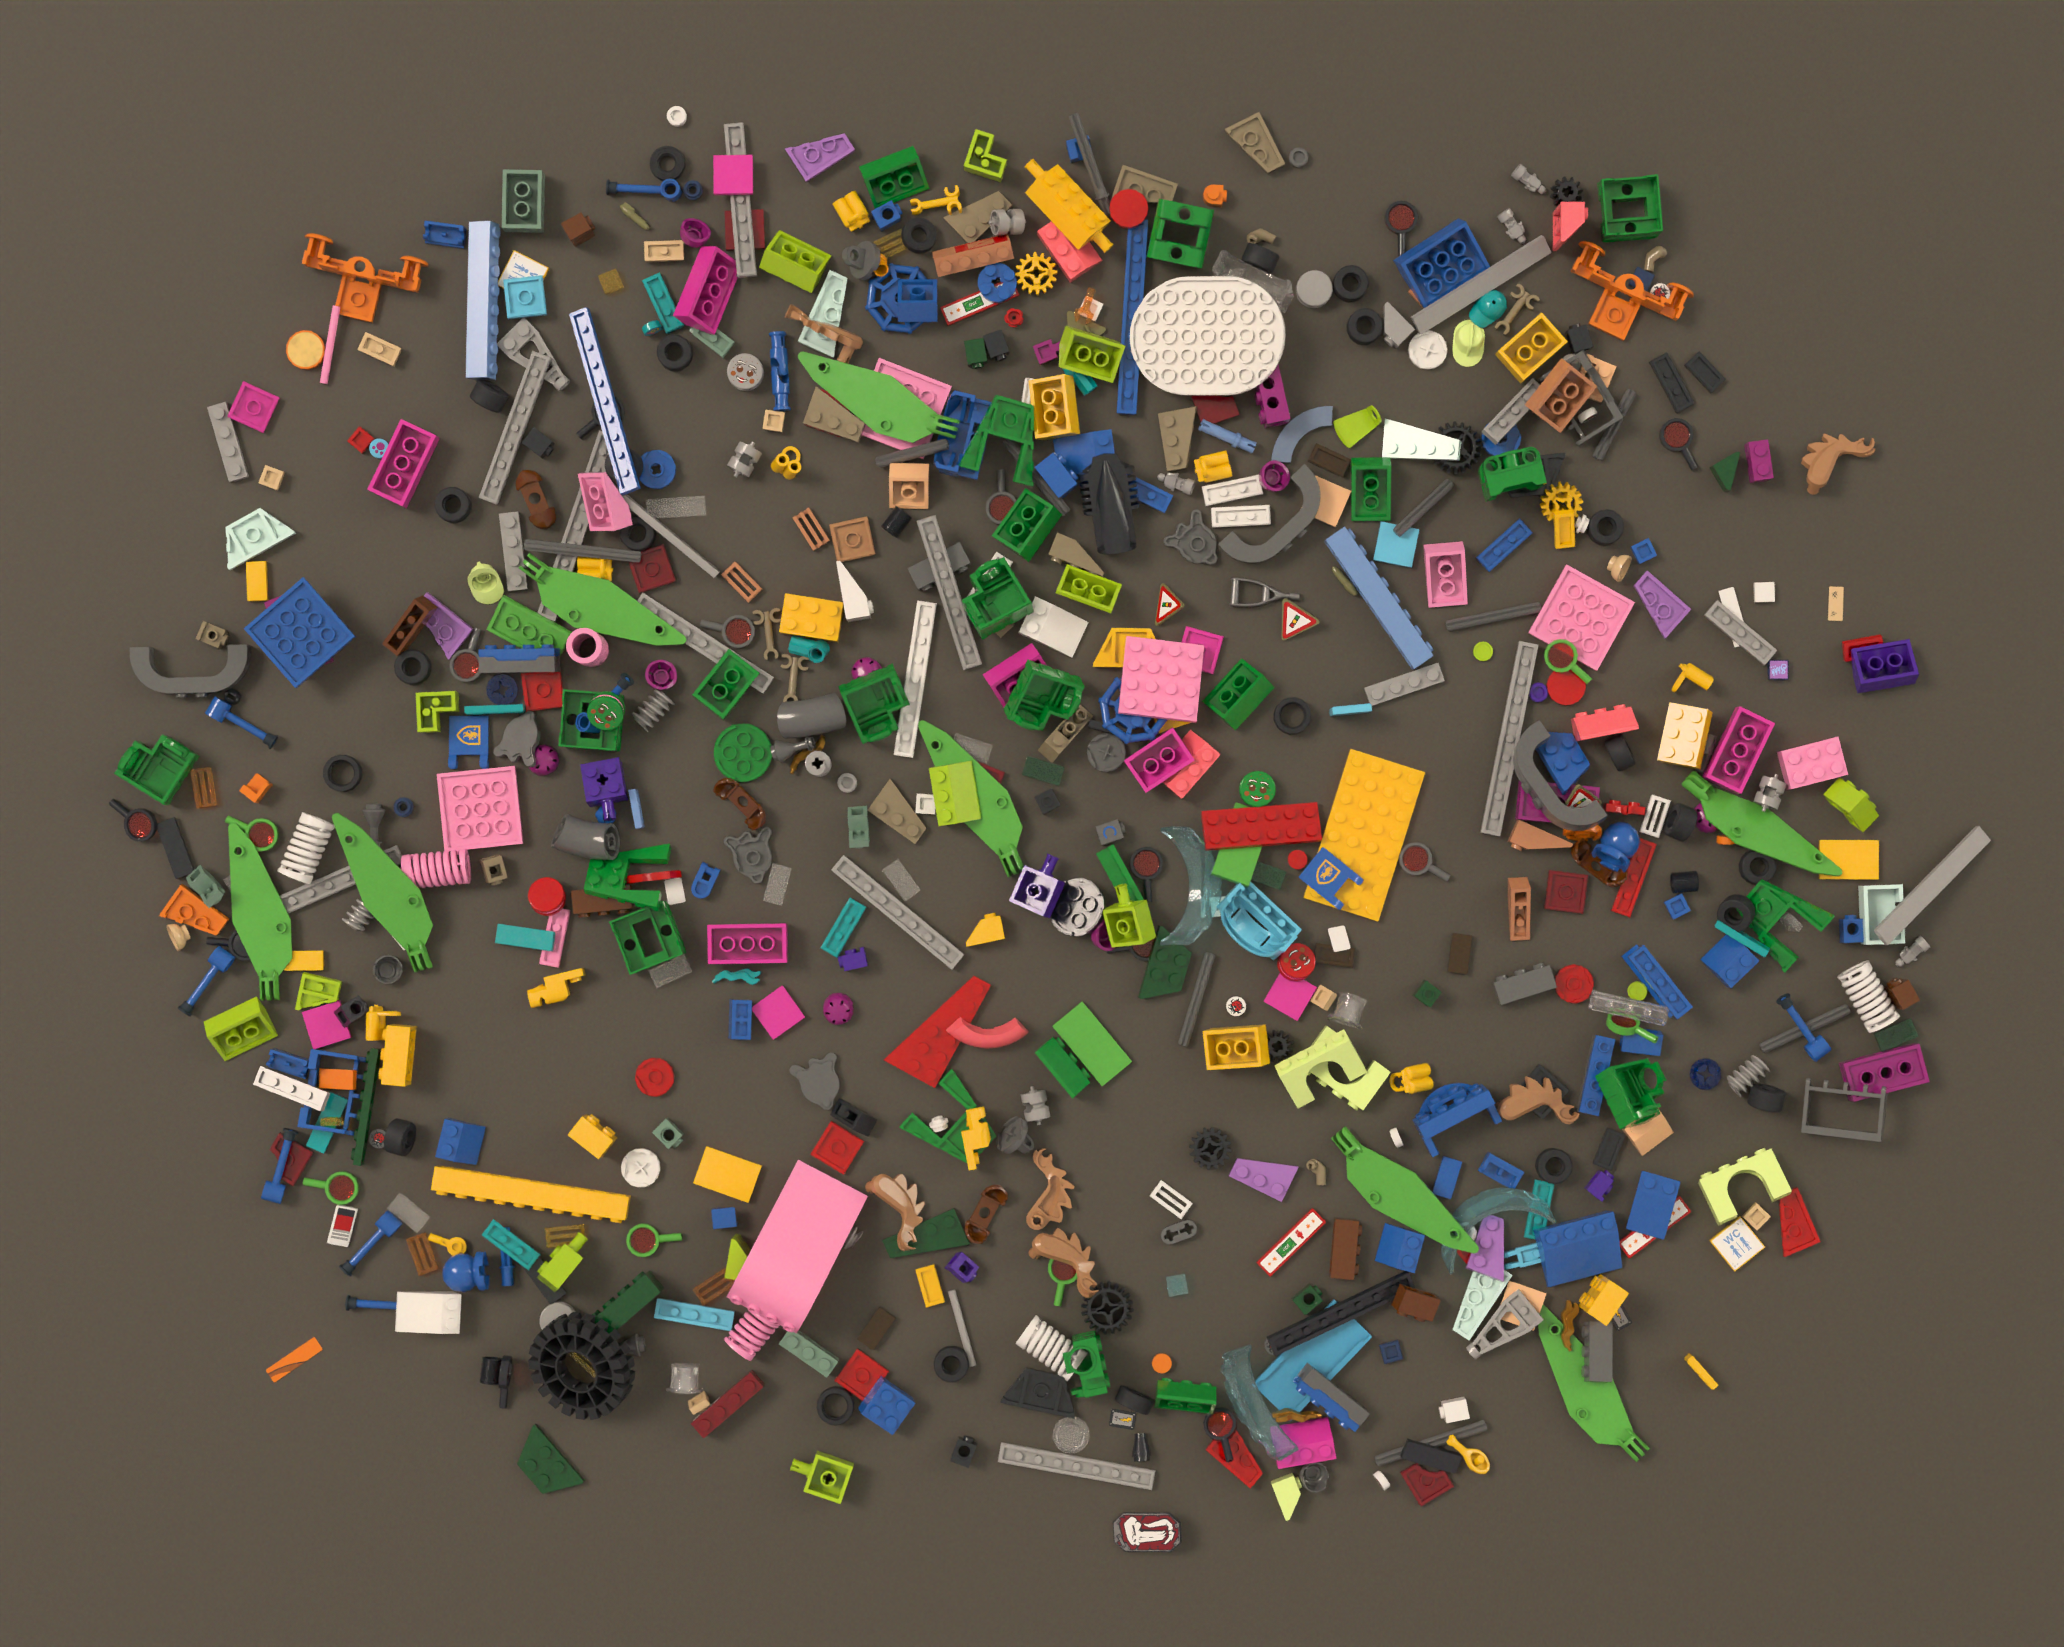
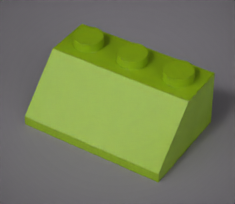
[759,230,832,293]
[1059,326,1125,383]
[1056,564,1122,613]
[929,761,981,826]
[204,996,278,1061]
[725,1234,751,1280]

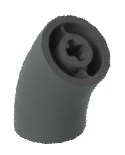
[777,693,846,739]
[551,814,620,860]

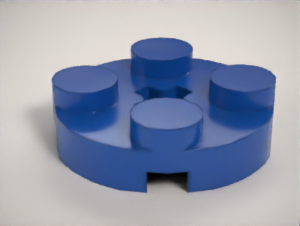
[978,263,1017,303]
[1481,423,1521,456]
[639,450,676,489]

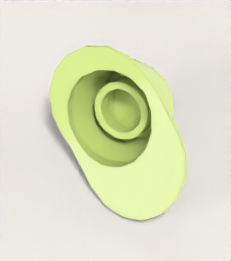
[1452,320,1485,367]
[467,561,504,604]

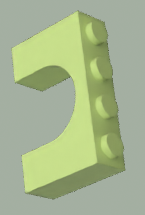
[1307,1025,1391,1110]
[1274,1029,1367,1108]
[1698,1148,1792,1226]

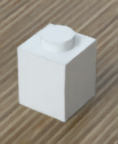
[1439,1397,1470,1423]

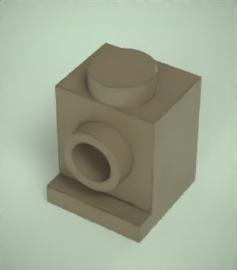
[196,621,229,649]
[479,854,508,885]

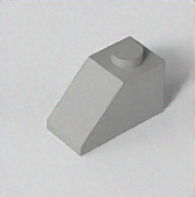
[1383,302,1415,348]

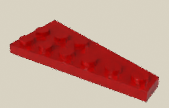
[884,976,991,1088]

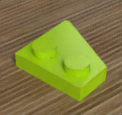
[295,972,342,1010]

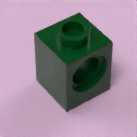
[964,338,987,369]
[1412,980,1442,1008]
[1291,1284,1323,1315]

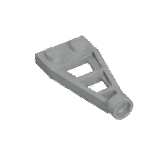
[497,318,570,392]
[1466,1289,1544,1359]

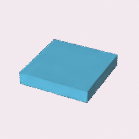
[503,275,547,319]
[1373,522,1419,568]
[1329,703,1372,717]

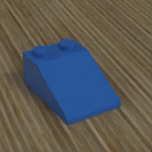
[1053,429,1115,476]
[1626,1171,1680,1240]

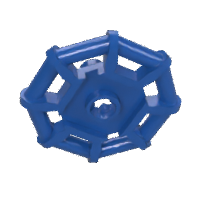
[865,263,927,334]
[1098,677,1167,744]

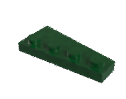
[882,1208,970,1258]

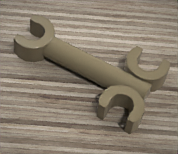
[1494,284,1540,336]
[753,608,781,660]
[781,654,809,702]

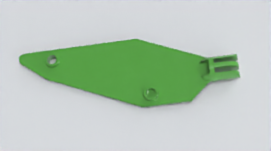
[798,352,960,443]
[518,552,686,645]
[918,720,1024,878]
[1681,771,1842,876]
[332,813,433,973]
[228,823,293,1001]
[1331,1126,1479,1253]
[1538,1305,1650,1462]

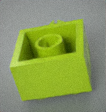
[1103,884,1156,948]
[537,1232,588,1292]
[790,1451,854,1504]

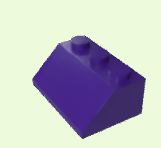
[1851,639,1919,693]

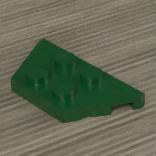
[1138,925,1192,999]
[517,1424,585,1494]

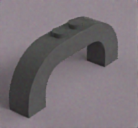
[1218,464,1320,563]
[130,645,251,698]
[1513,720,1608,831]

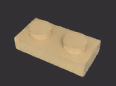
[644,240,684,262]
[357,332,402,367]

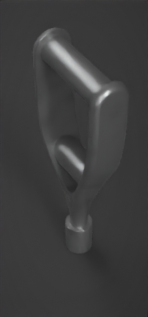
[1229,577,1300,607]

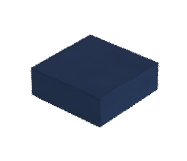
[1628,267,1655,291]
[1379,1339,1403,1364]

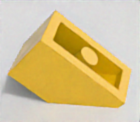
[966,913,1005,947]

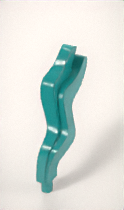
[712,969,762,985]

